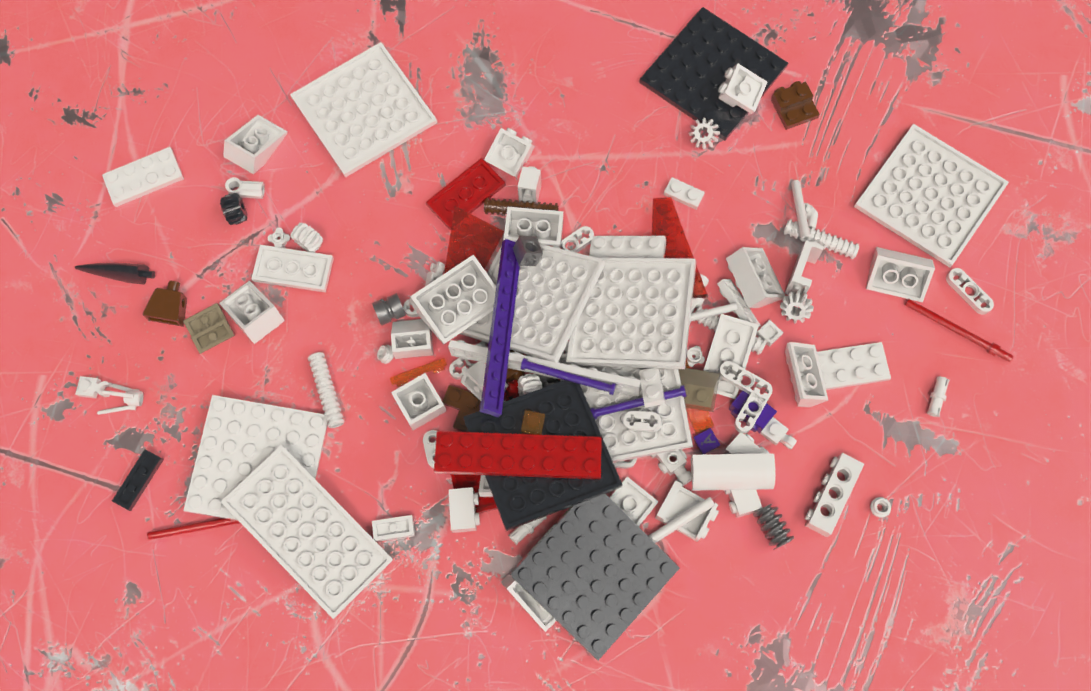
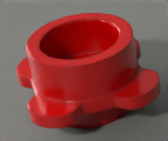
[505,380,519,400]

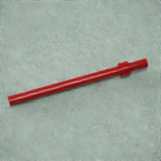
[905,299,1014,362]
[147,518,240,540]

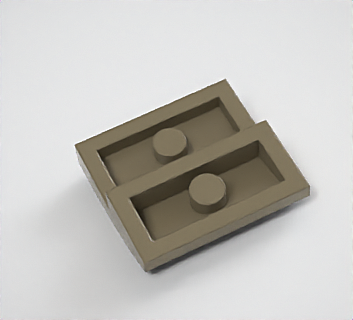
[183,303,235,354]

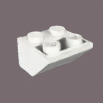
[391,319,433,359]

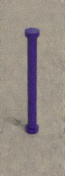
[520,358,616,395]
[590,385,687,419]

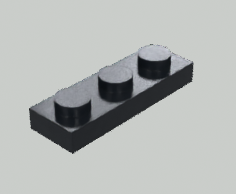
[112,449,164,511]

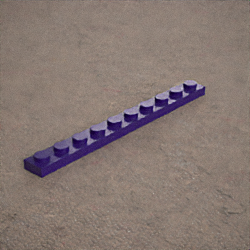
[480,239,520,417]

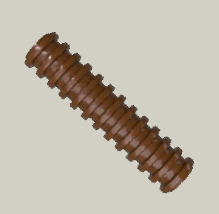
[484,198,559,216]

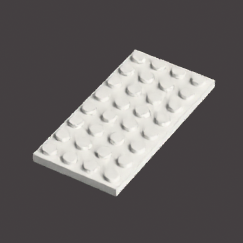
[221,445,393,619]

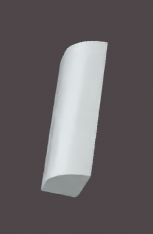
[691,453,775,491]

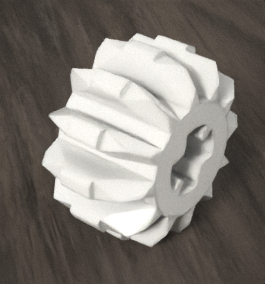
[689,118,720,149]
[291,223,323,253]
[780,290,814,324]
[517,374,542,396]

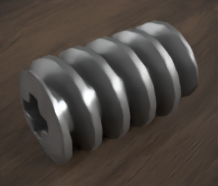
[753,504,795,550]

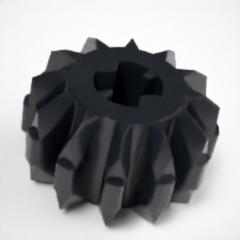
[220,193,247,225]

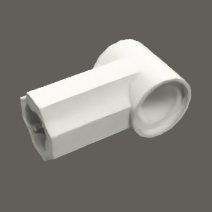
[225,177,265,199]

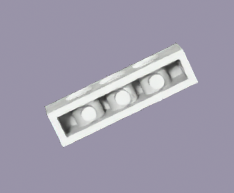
[805,453,864,537]

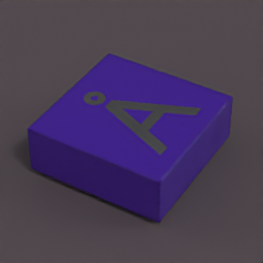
[693,428,720,455]

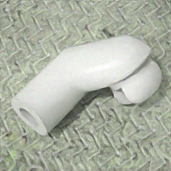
[804,203,818,230]

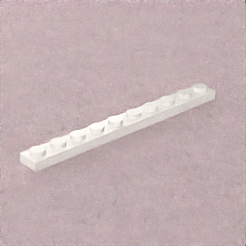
[448,340,641,396]

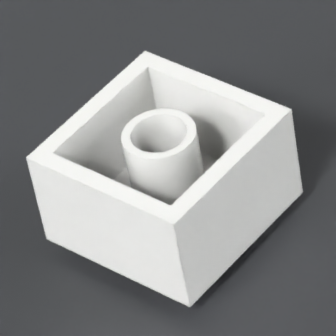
[391,373,447,430]

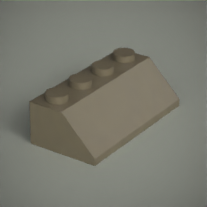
[679,368,720,412]

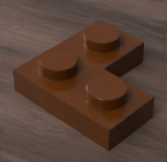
[442,385,481,432]

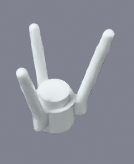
[97,382,144,415]

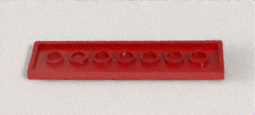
[434,431,601,479]

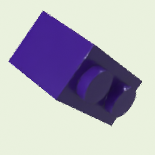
[729,391,777,433]

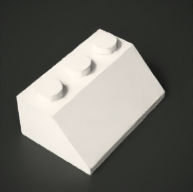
[503,207,564,246]
[726,247,785,308]
[866,247,935,302]
[785,342,828,407]

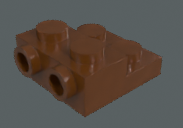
[771,81,820,130]

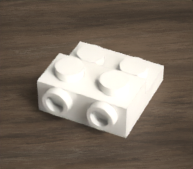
[718,64,767,114]
[484,128,535,178]

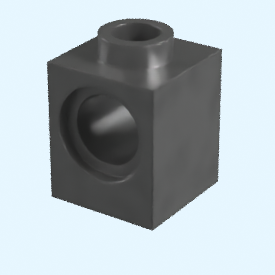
[513,236,543,266]

